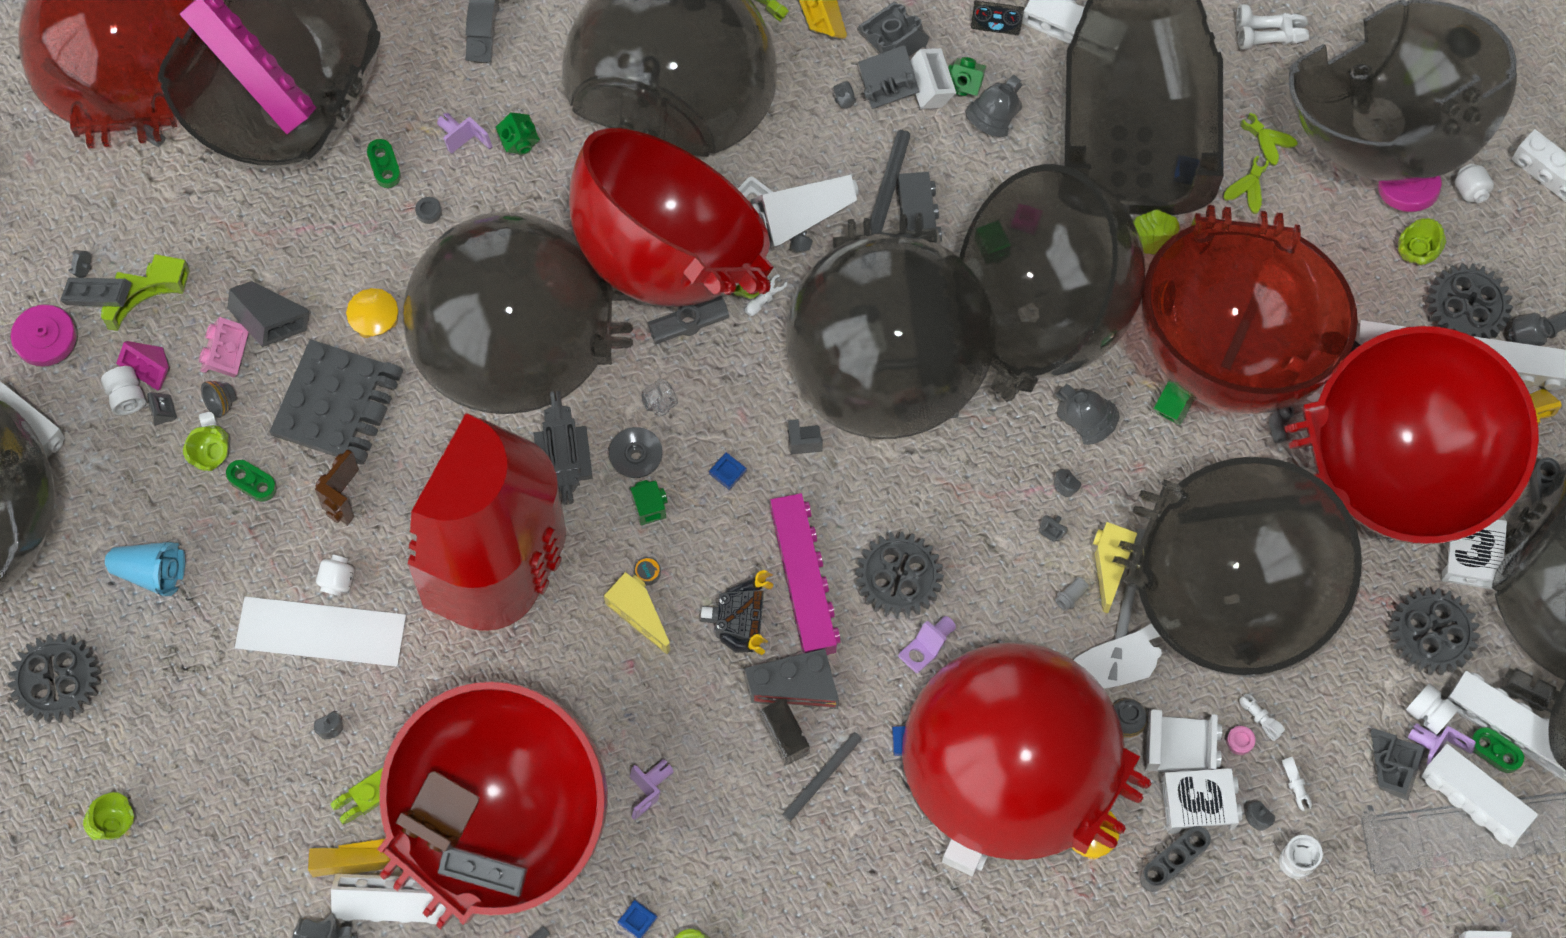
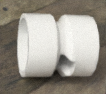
[101,366,146,416]
[1406,683,1460,735]
[1279,835,1323,879]

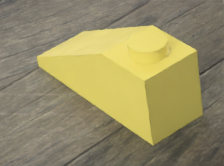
[1093,522,1137,613]
[604,572,670,654]

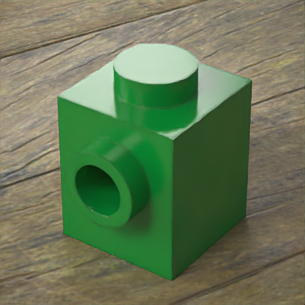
[1153,381,1195,426]
[630,480,668,526]

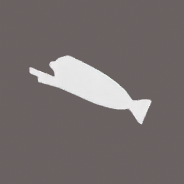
[1074,618,1179,689]

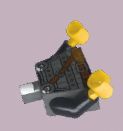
[701,570,774,655]

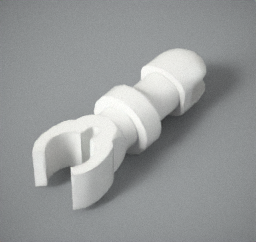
[745,274,787,316]
[1239,694,1285,741]
[1282,757,1312,811]

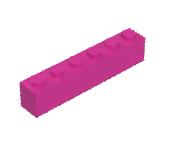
[180,0,316,134]
[770,493,841,655]

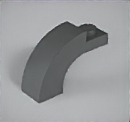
[465,0,499,62]

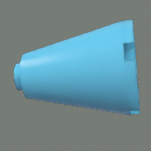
[105,542,186,596]

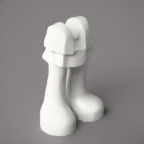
[1236,4,1309,50]

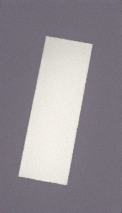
[235,597,406,667]

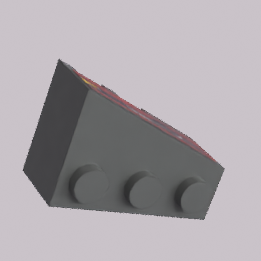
[745,649,839,709]

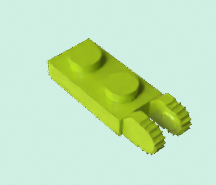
[330,767,383,824]

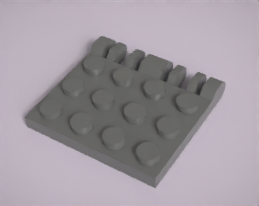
[269,339,403,465]

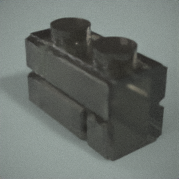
[760,698,810,766]

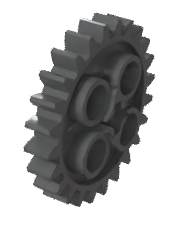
[1426,263,1513,339]
[855,532,944,619]
[1389,587,1480,675]
[8,634,101,724]

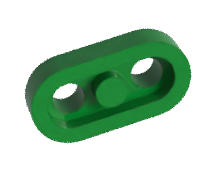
[367,139,401,188]
[226,460,276,502]
[1471,727,1524,773]

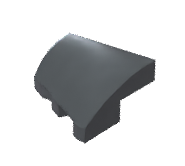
[1371,728,1425,801]

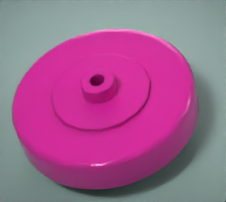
[1378,158,1442,212]
[11,304,77,367]

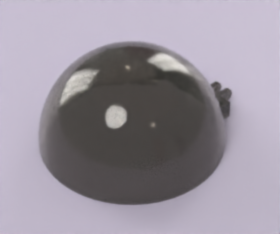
[955,164,1145,402]
[403,212,633,414]
[785,213,996,439]
[1112,457,1363,678]

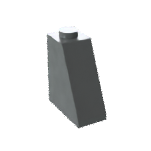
[227,281,309,347]

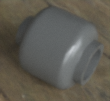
[1509,312,1551,346]

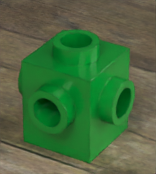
[948,57,986,96]
[495,112,540,155]

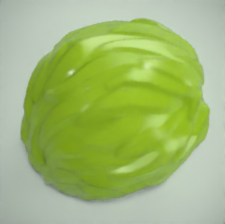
[1398,218,1446,265]

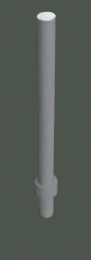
[1108,529,1147,681]

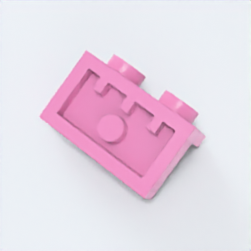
[199,317,249,378]

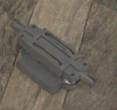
[533,391,593,505]

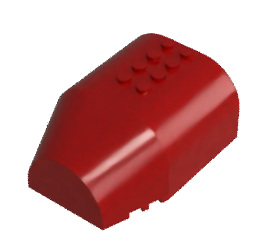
[408,413,566,631]

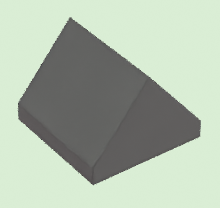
[147,392,177,426]

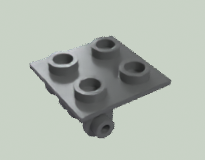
[858,45,919,109]

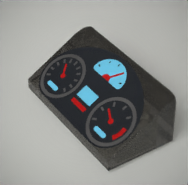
[971,0,1024,36]

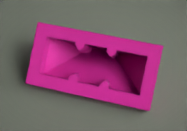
[116,341,169,391]

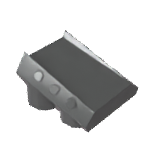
[858,1,930,56]

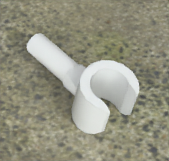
[199,412,217,427]

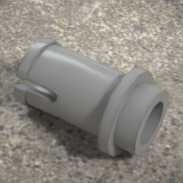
[1055,577,1090,611]

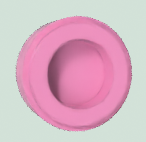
[1226,726,1256,755]

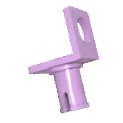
[437,113,493,153]
[898,616,956,673]
[1408,723,1476,765]
[630,759,674,820]

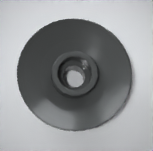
[609,427,663,478]

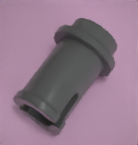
[1547,311,1566,338]

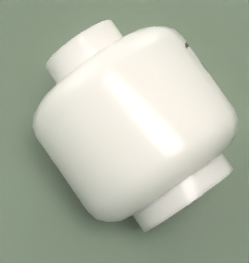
[1455,164,1494,203]
[316,555,355,596]

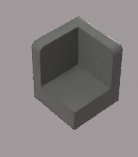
[788,419,823,455]

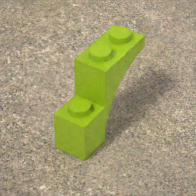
[101,254,190,331]

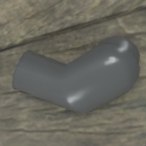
[1269,404,1295,443]

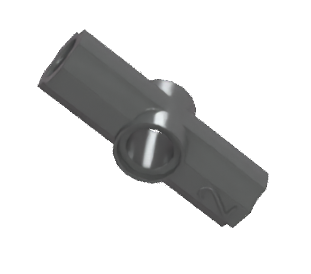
[648,296,729,344]

